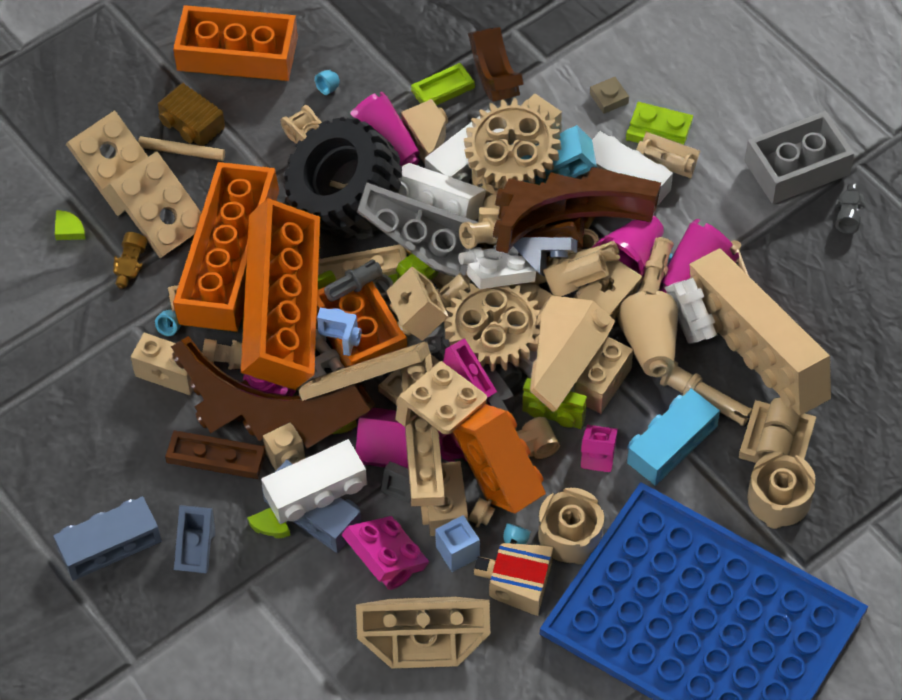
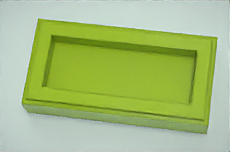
[411,63,475,106]

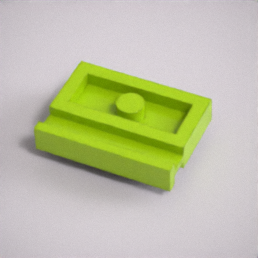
[626,101,693,145]
[522,378,587,429]

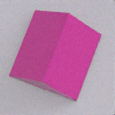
[355,408,408,468]

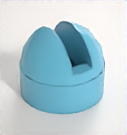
[315,70,340,95]
[155,310,181,336]
[503,523,531,544]

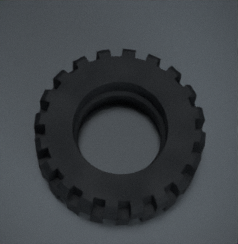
[284,117,402,237]

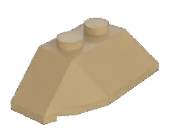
[356,597,490,668]

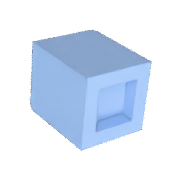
[435,515,480,572]

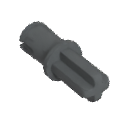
[324,259,383,302]

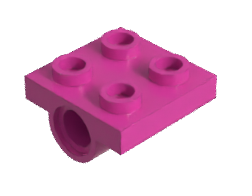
[342,516,429,590]

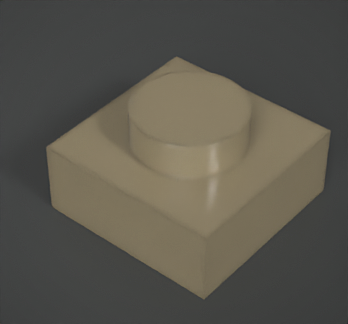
[590,77,629,114]

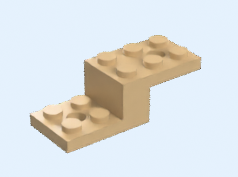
[66,110,201,258]

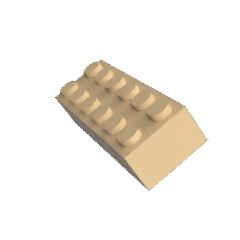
[689,248,831,416]

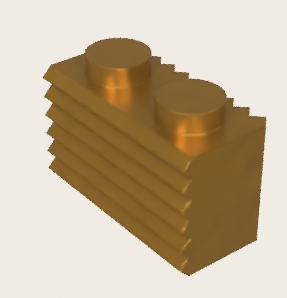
[157,82,225,146]

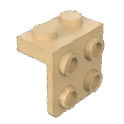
[395,361,487,434]

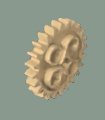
[464,98,561,189]
[444,283,541,371]

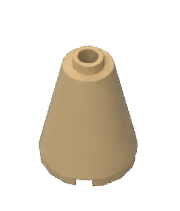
[617,291,678,377]

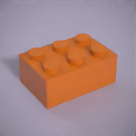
[316,281,407,368]
[453,404,546,514]

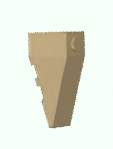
[530,295,615,412]

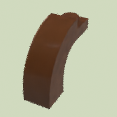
[468,27,524,102]

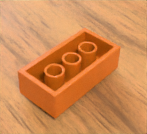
[173,5,298,81]

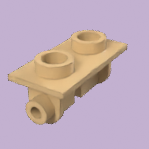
[636,132,701,178]

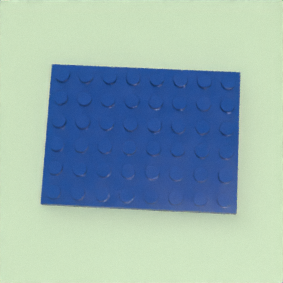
[539,482,868,700]

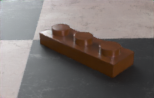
[165,430,266,479]

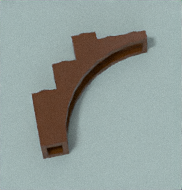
[493,167,661,253]
[171,336,375,448]

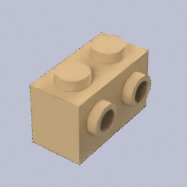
[421,461,468,536]

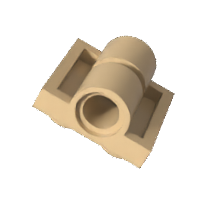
[739,398,816,463]

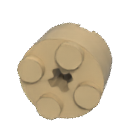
[747,452,815,529]
[538,488,604,565]

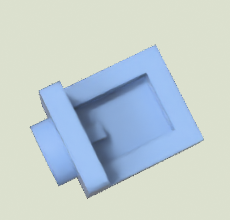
[317,307,362,356]

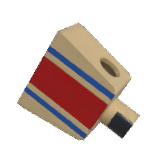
[474,543,553,616]

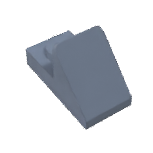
[513,237,577,277]
[174,505,215,573]

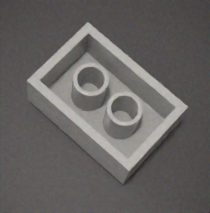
[745,111,855,204]

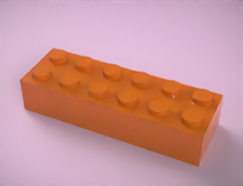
[173,162,279,332]
[241,198,320,390]

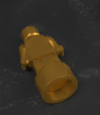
[113,232,147,289]

